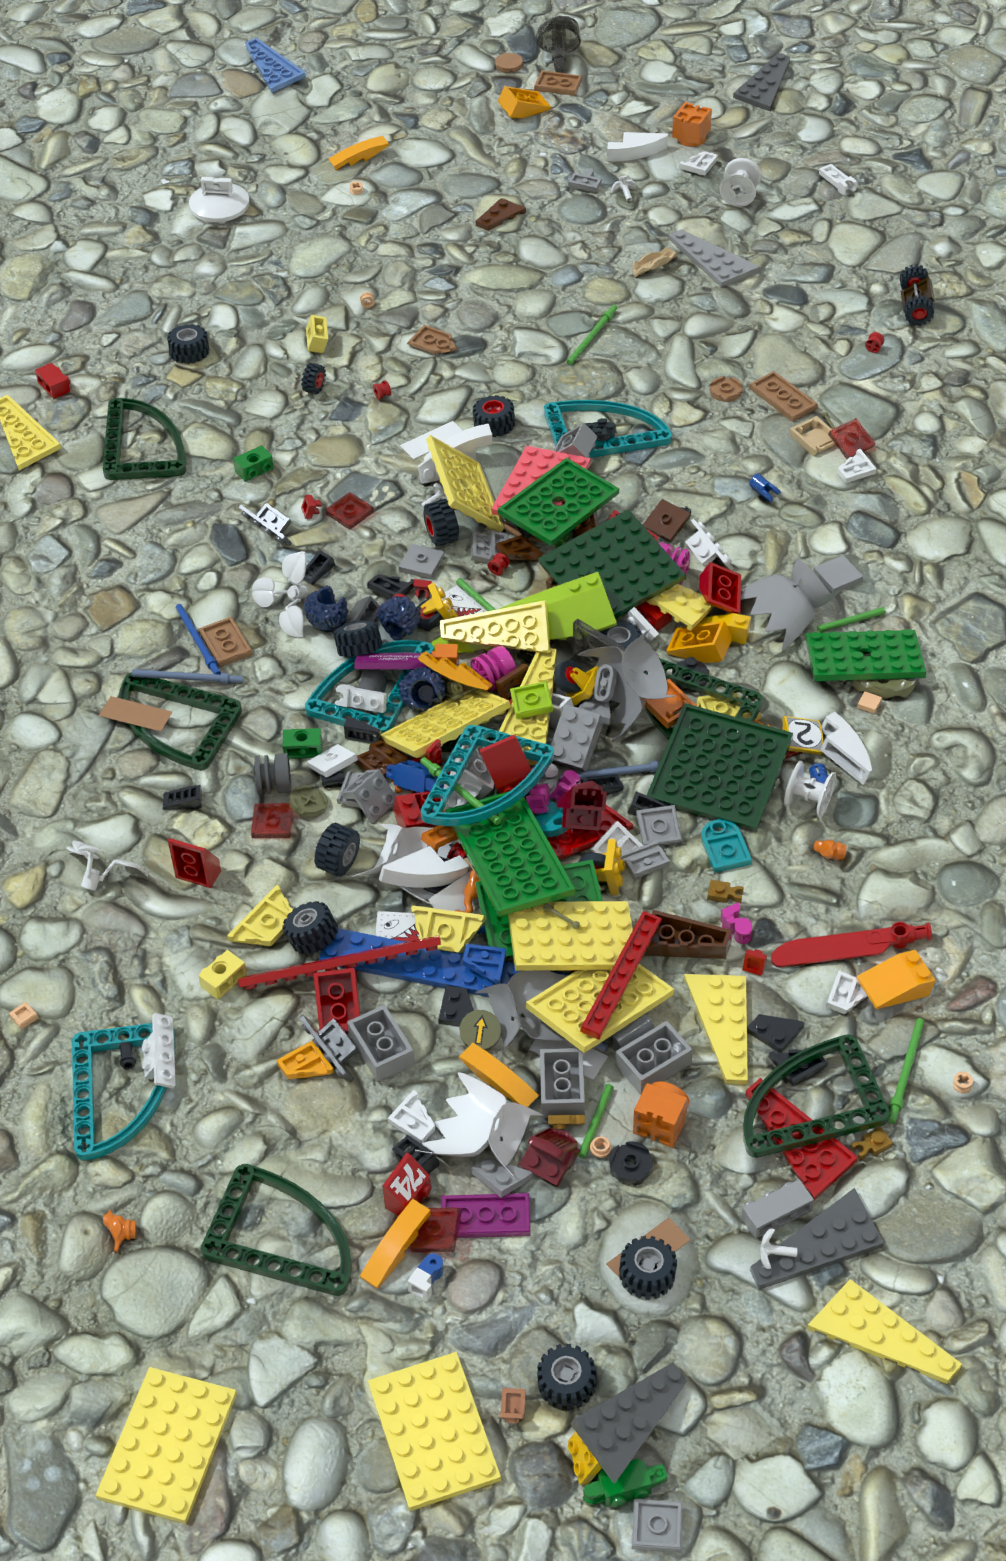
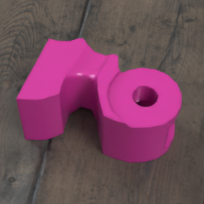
[550,770,580,801]
[526,783,550,814]
[721,902,752,944]

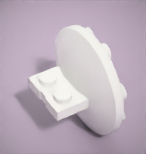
[189,177,249,224]

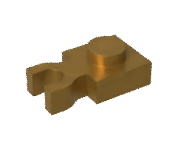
[707,880,744,903]
[548,1115,585,1130]
[850,1126,893,1161]

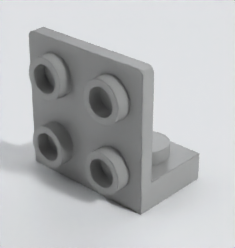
[341,770,396,823]

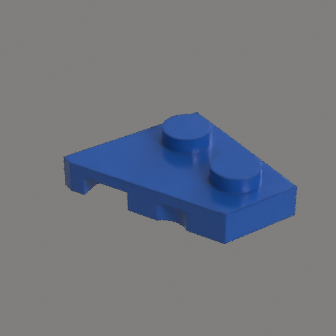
[463,944,507,984]

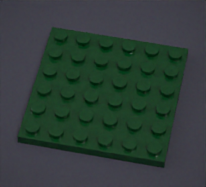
[538,509,686,618]
[646,703,793,832]

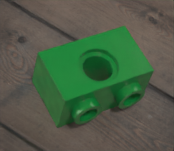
[233,445,274,482]
[282,728,322,759]

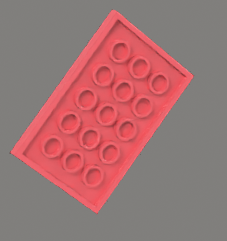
[491,446,591,516]

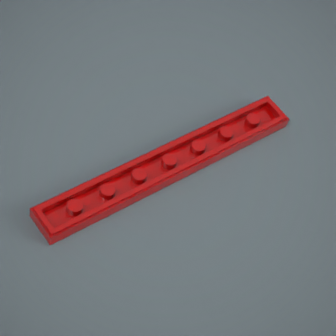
[580,911,662,1040]

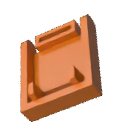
[645,679,697,729]

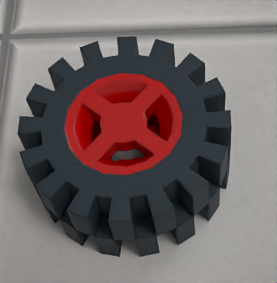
[301,362,326,395]

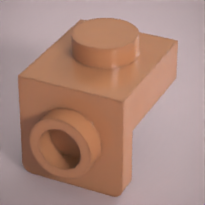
[500,1388,526,1423]

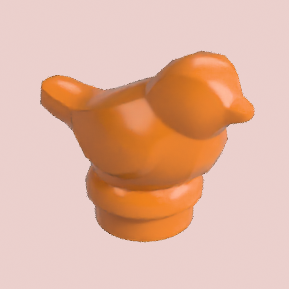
[813,840,846,861]
[103,1210,136,1252]

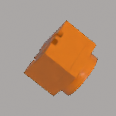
[672,102,712,147]
[633,1081,690,1148]

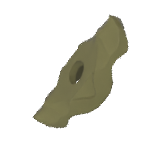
[851,678,916,698]

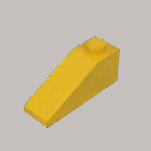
[697,613,751,645]

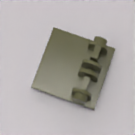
[442,676,479,700]

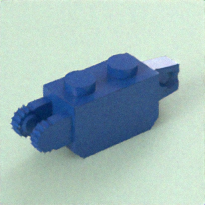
[386,760,444,793]

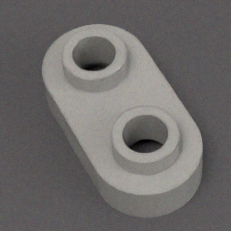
[593,664,617,703]

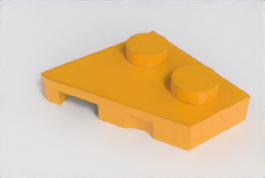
[276,1041,334,1079]

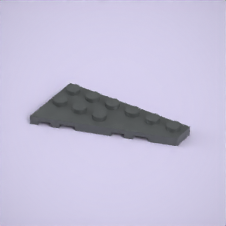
[733,53,790,111]
[750,1188,884,1290]
[571,1362,687,1483]

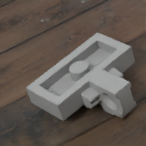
[568,168,602,192]

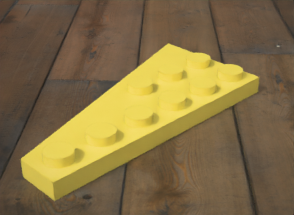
[0,395,61,470]
[440,600,551,654]
[684,974,748,1085]
[807,1279,962,1384]

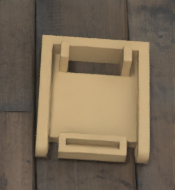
[790,416,841,456]

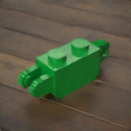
[583,1459,668,1507]

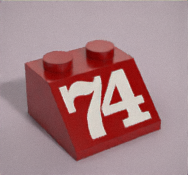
[382,1153,432,1216]

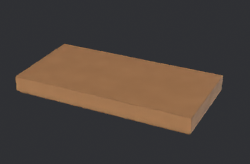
[749,371,818,422]

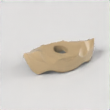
[633,247,678,278]

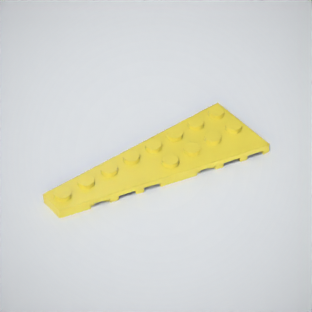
[646,584,715,631]
[499,648,557,766]

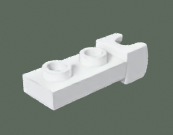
[819,164,857,196]
[335,684,387,713]

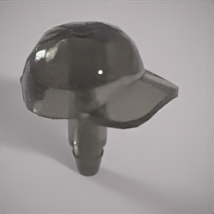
[536,16,581,73]

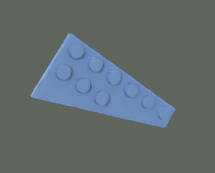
[245,37,306,93]

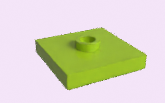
[510,681,554,720]

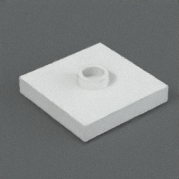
[307,744,358,777]

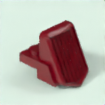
[556,781,607,831]
[519,1128,580,1187]

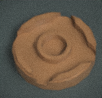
[495,53,523,73]
[710,376,742,402]

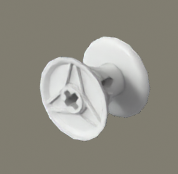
[719,158,761,207]
[784,761,837,818]

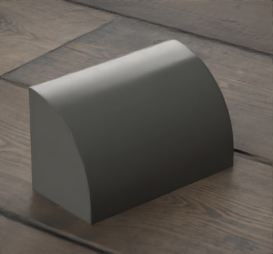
[342,596,380,626]
[359,669,388,693]
[612,1014,655,1052]

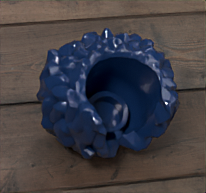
[304,585,349,631]
[376,596,422,641]
[399,666,447,712]

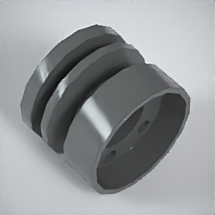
[253,753,292,795]

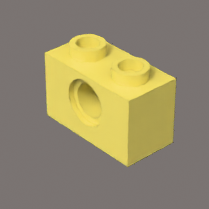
[306,315,328,353]
[198,950,247,1000]

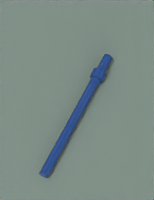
[175,604,221,675]

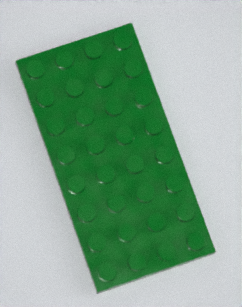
[445,791,575,917]

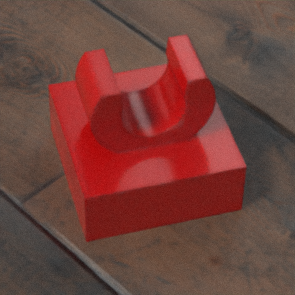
[301,494,322,519]
[413,579,433,599]
[742,949,767,976]

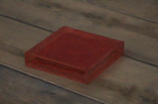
[828,418,876,459]
[325,492,374,530]
[251,803,293,838]
[410,1207,462,1252]

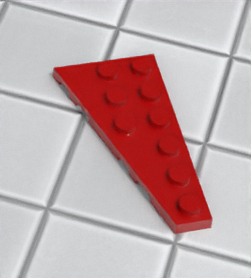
[546,805,633,860]
[745,1078,858,1201]

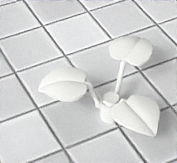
[252,551,308,637]
[66,840,149,891]

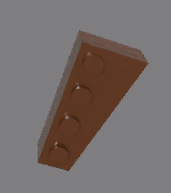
[644,910,732,959]

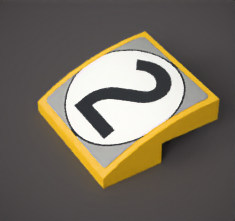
[783,716,824,755]

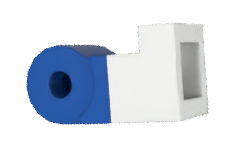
[407,1253,444,1302]

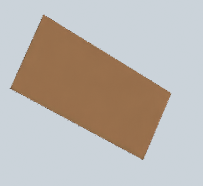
[99,696,172,731]
[606,1217,690,1277]

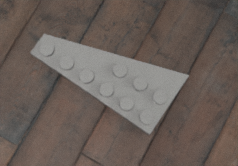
[669,229,760,287]

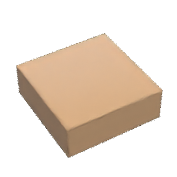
[857,691,882,714]
[9,1002,39,1030]

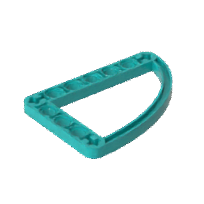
[544,400,672,458]
[305,640,434,734]
[421,725,554,826]
[72,1023,176,1161]

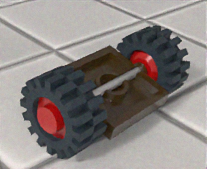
[900,264,935,326]

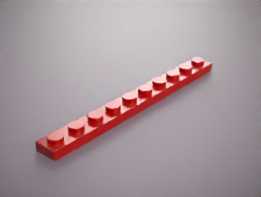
[238,935,441,990]

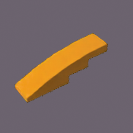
[329,136,390,170]
[418,651,493,690]
[458,1043,539,1107]
[360,1199,431,1289]

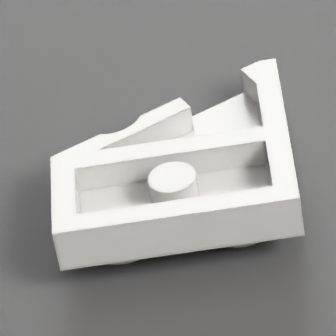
[837,449,876,483]

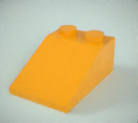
[498,86,552,119]
[666,621,733,663]
[856,950,936,1010]

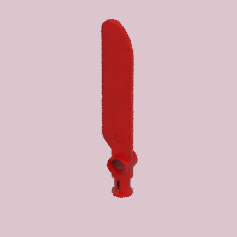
[771,922,932,967]

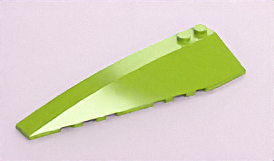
[430,572,617,655]

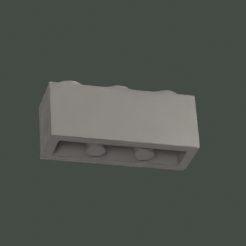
[741,1179,814,1239]

